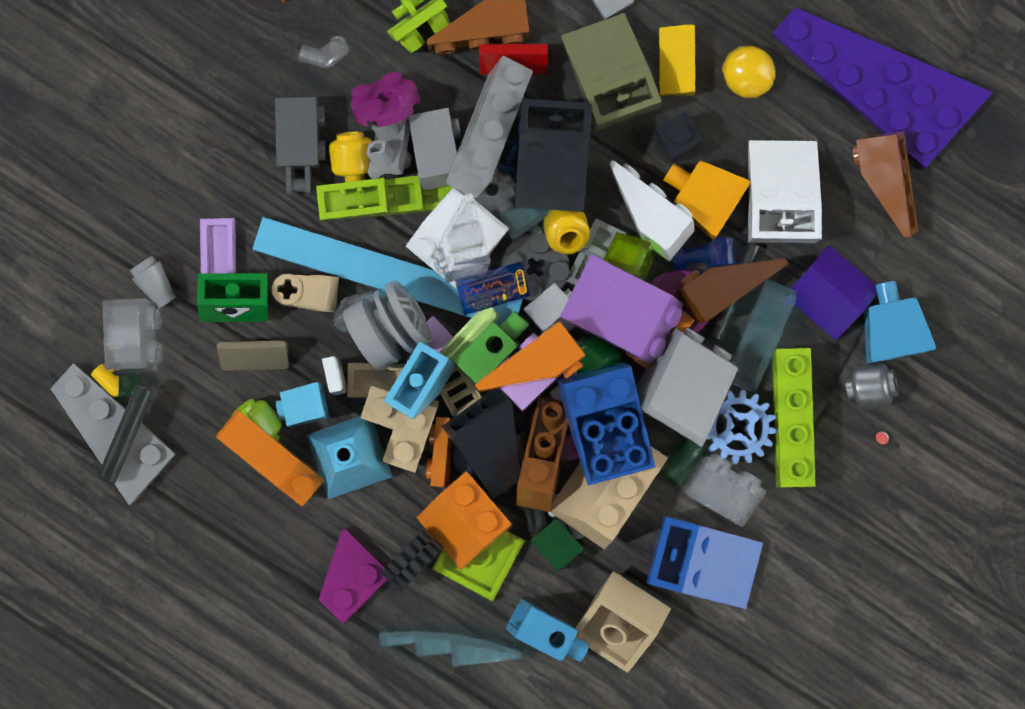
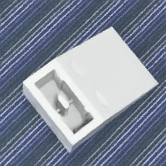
[748,140,822,243]

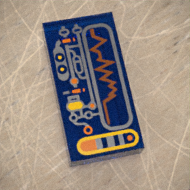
[455,261,530,315]

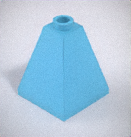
[306,416,393,499]

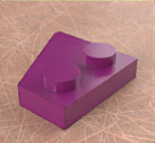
[319,528,387,624]

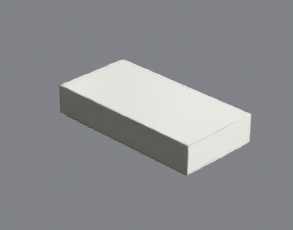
[322,356,347,396]

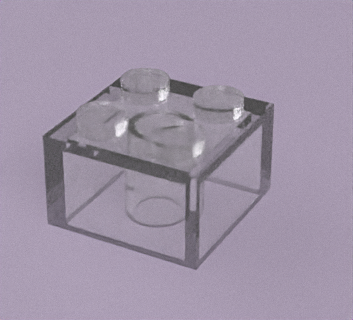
[103,298,163,373]

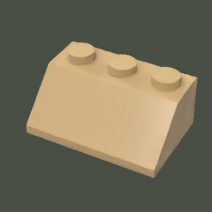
[551,446,668,549]

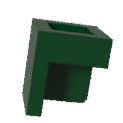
[530,519,584,572]

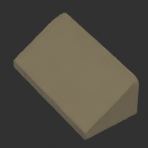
[217,341,289,371]

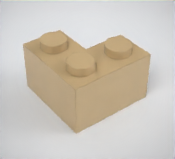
[361,379,439,473]

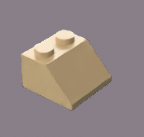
[575,571,671,673]

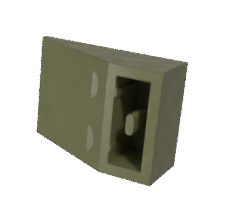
[561,13,662,131]

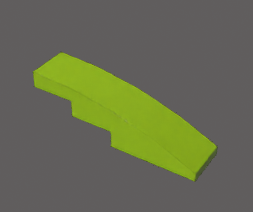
[316,175,453,221]

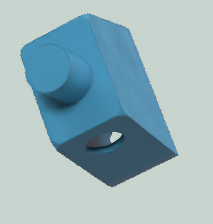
[864,281,936,364]
[505,598,589,662]

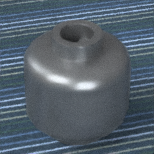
[846,363,898,410]

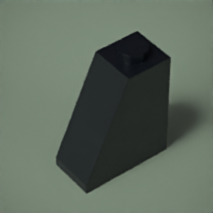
[441,388,520,499]

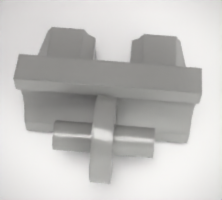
[366,119,412,179]

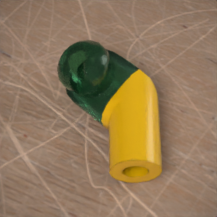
[91,363,142,397]

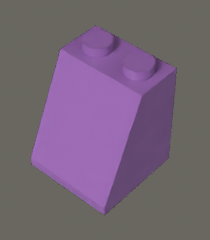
[560,255,684,365]

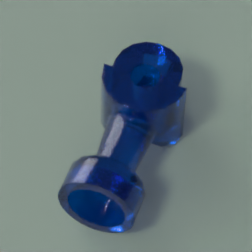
[672,237,736,271]

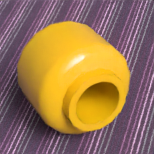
[329,131,372,182]
[543,210,590,254]

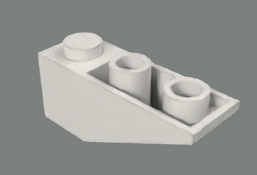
[610,160,695,261]

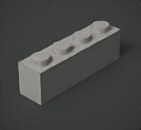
[446,56,533,198]

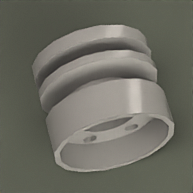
[343,280,432,372]

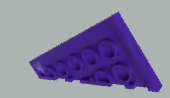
[772,7,993,169]

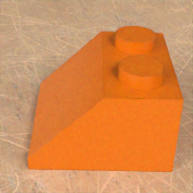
[417,471,513,570]

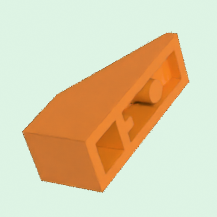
[475,321,585,392]
[216,410,324,507]

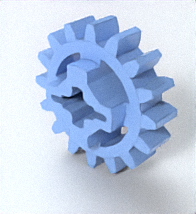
[707,390,777,464]

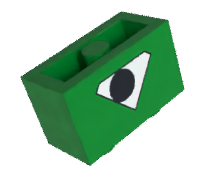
[197,273,268,322]

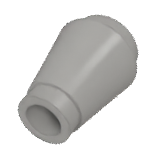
[129,256,176,308]

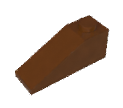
[675,258,789,325]

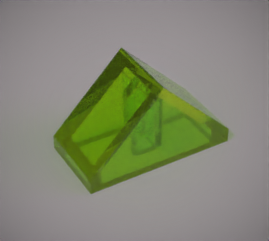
[603,232,656,280]

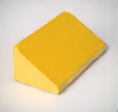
[659,25,695,96]

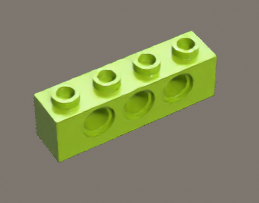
[772,348,815,488]

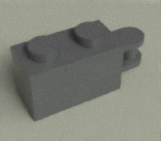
[275,97,326,195]

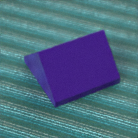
[784,245,877,341]

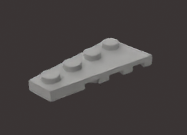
[51,363,177,505]

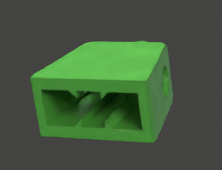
[454,311,529,383]

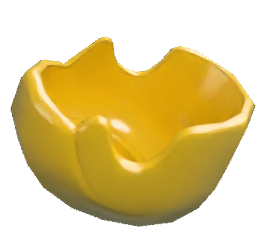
[722,46,775,98]

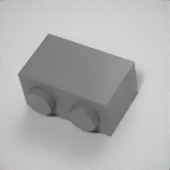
[409,108,462,190]

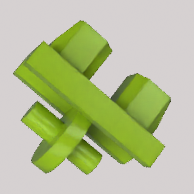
[387,0,450,53]

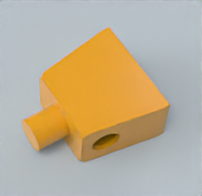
[663,161,751,241]

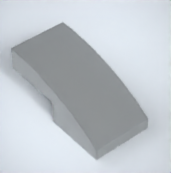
[565,218,626,289]

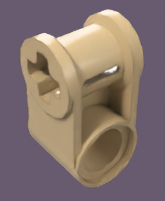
[272,274,339,312]

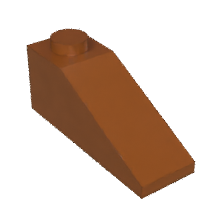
[853,131,918,237]

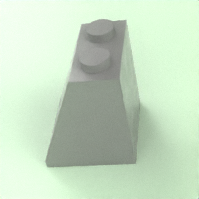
[636,327,738,446]

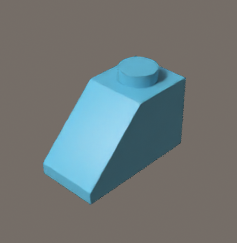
[383,342,457,420]
[276,382,330,427]

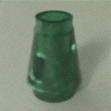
[659,438,706,487]

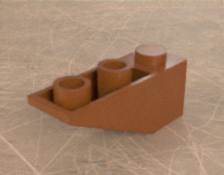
[427,0,529,55]
[517,396,569,512]

